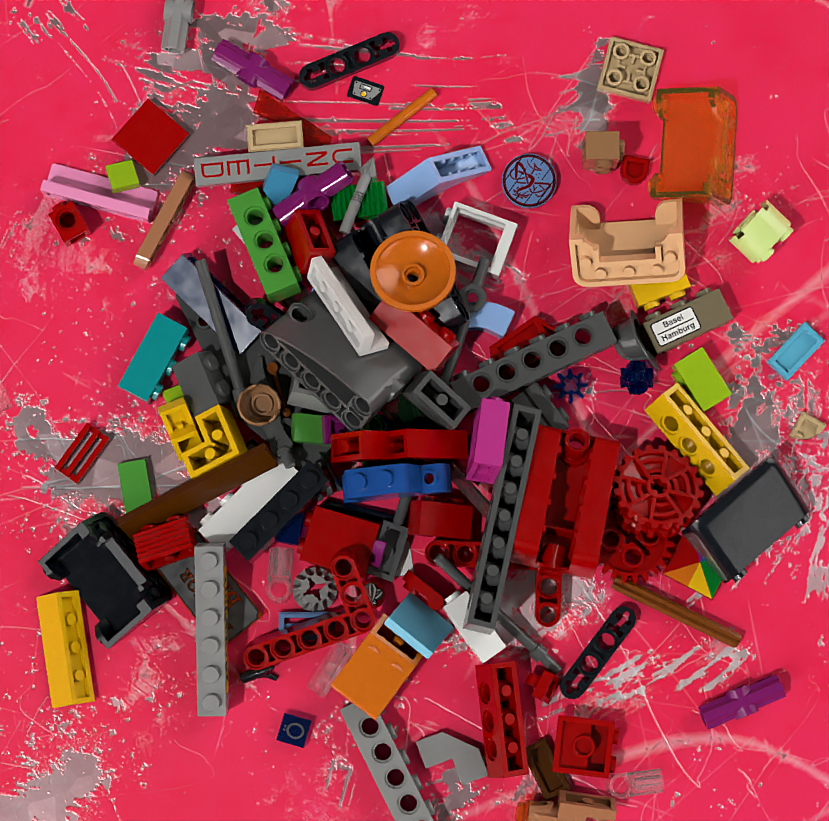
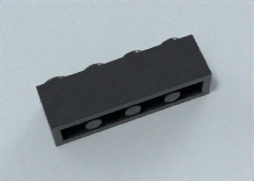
[229,461,332,564]

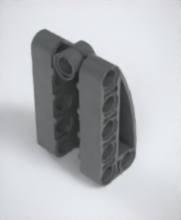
[260,289,423,431]

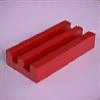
[54,423,111,484]

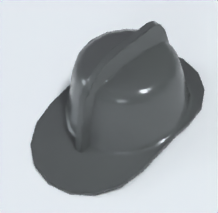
[612,310,660,371]

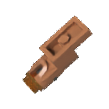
[515,790,617,821]

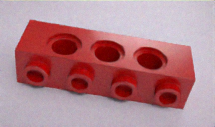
[475,661,529,778]

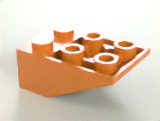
[330,614,423,720]

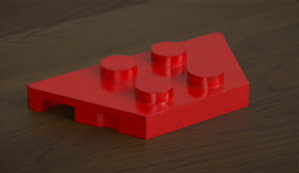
[489,316,586,402]

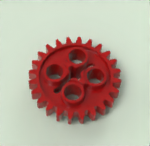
[597,505,675,585]

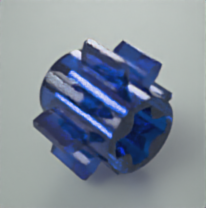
[620,360,654,395]
[552,368,588,404]

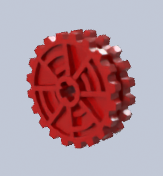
[610,445,704,539]

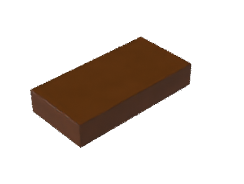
[526,737,571,801]

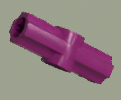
[211,39,294,102]
[272,160,354,227]
[698,674,786,729]

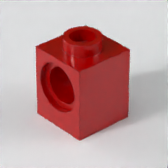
[48,201,92,247]

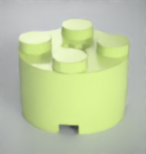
[728,200,793,263]

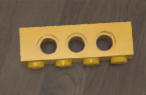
[644,382,750,496]

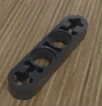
[299,32,400,91]
[559,606,636,699]

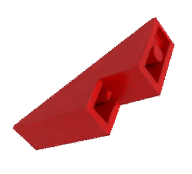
[331,429,468,463]

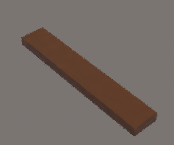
[117,443,279,541]

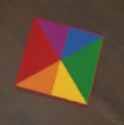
[662,534,722,600]

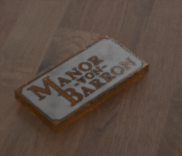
[157,527,264,644]

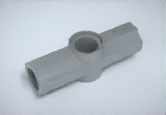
[161,0,195,54]

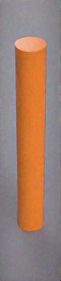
[366,88,437,147]

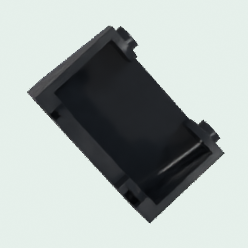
[681,455,811,583]
[38,512,172,649]

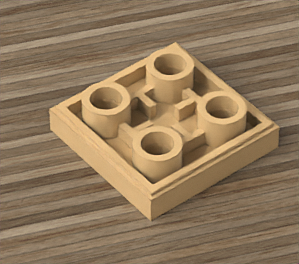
[597,36,664,104]

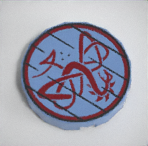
[502,154,556,209]

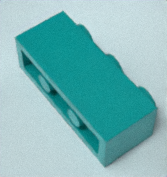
[118,313,191,405]

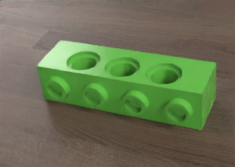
[227,187,303,304]

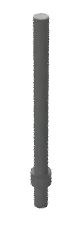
[195,259,248,422]
[433,552,562,675]

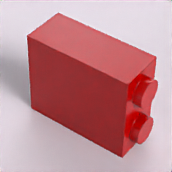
[296,506,381,580]

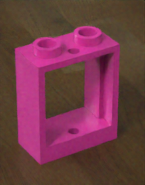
[465,397,510,484]

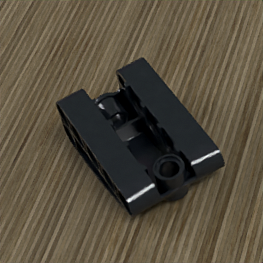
[333,200,470,331]

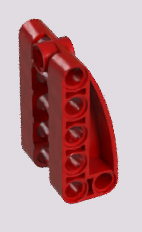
[510,424,620,580]

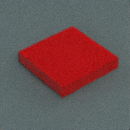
[112,99,190,176]

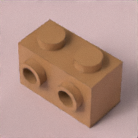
[582,131,625,174]

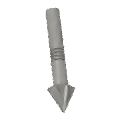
[339,157,377,234]

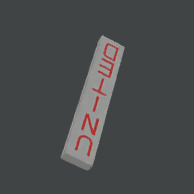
[194,142,362,188]

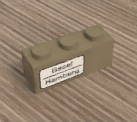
[641,287,733,357]

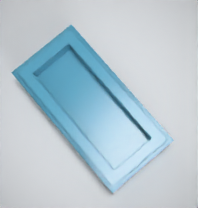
[766,322,825,381]

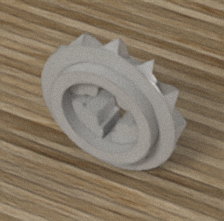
[292,567,337,612]

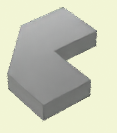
[416,732,488,785]

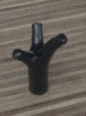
[240,665,278,684]

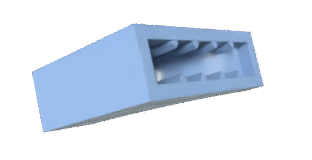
[385,146,492,207]

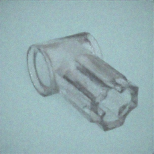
[266,547,294,605]
[605,768,664,799]

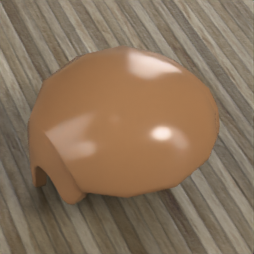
[237,384,281,426]

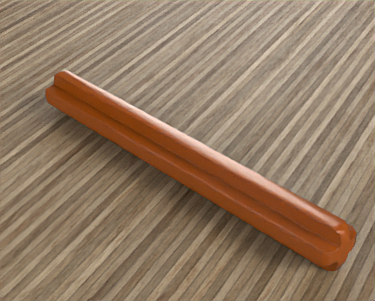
[612,576,742,648]

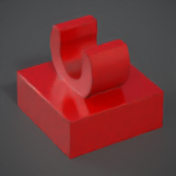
[525,670,561,704]

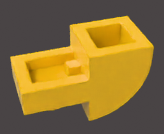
[157,397,202,461]

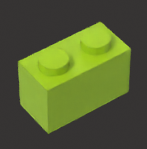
[671,347,732,413]

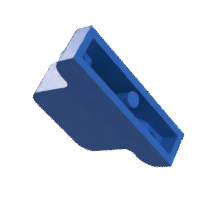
[342,463,452,504]

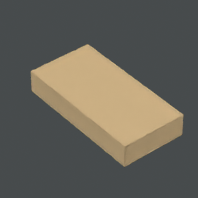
[246,120,304,153]

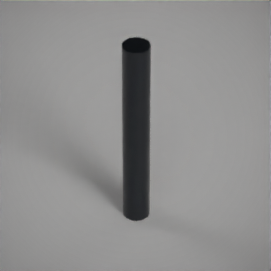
[324,499,408,527]

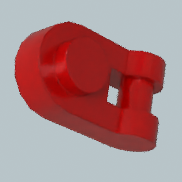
[402,569,446,610]

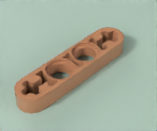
[133,170,196,270]

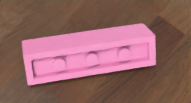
[40,164,158,224]

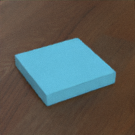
[384,593,454,659]

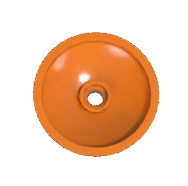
[370,230,456,312]

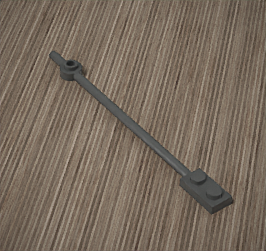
[366,257,491,582]

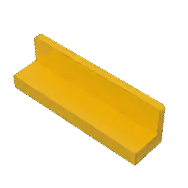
[36,590,95,708]

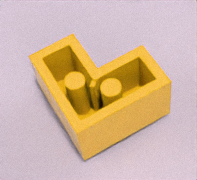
[181,404,248,479]

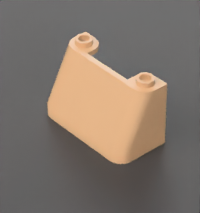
[569,199,685,287]

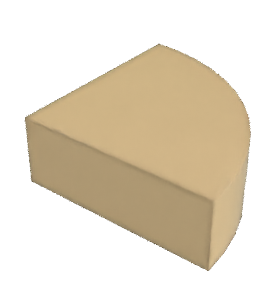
[788,411,827,440]

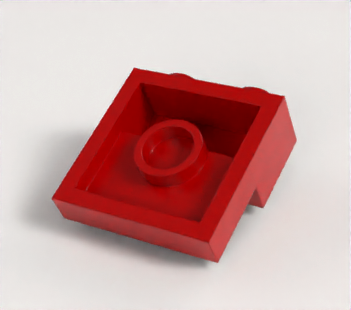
[552,715,620,779]

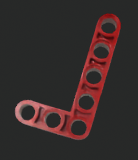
[424,540,562,628]
[243,550,376,670]

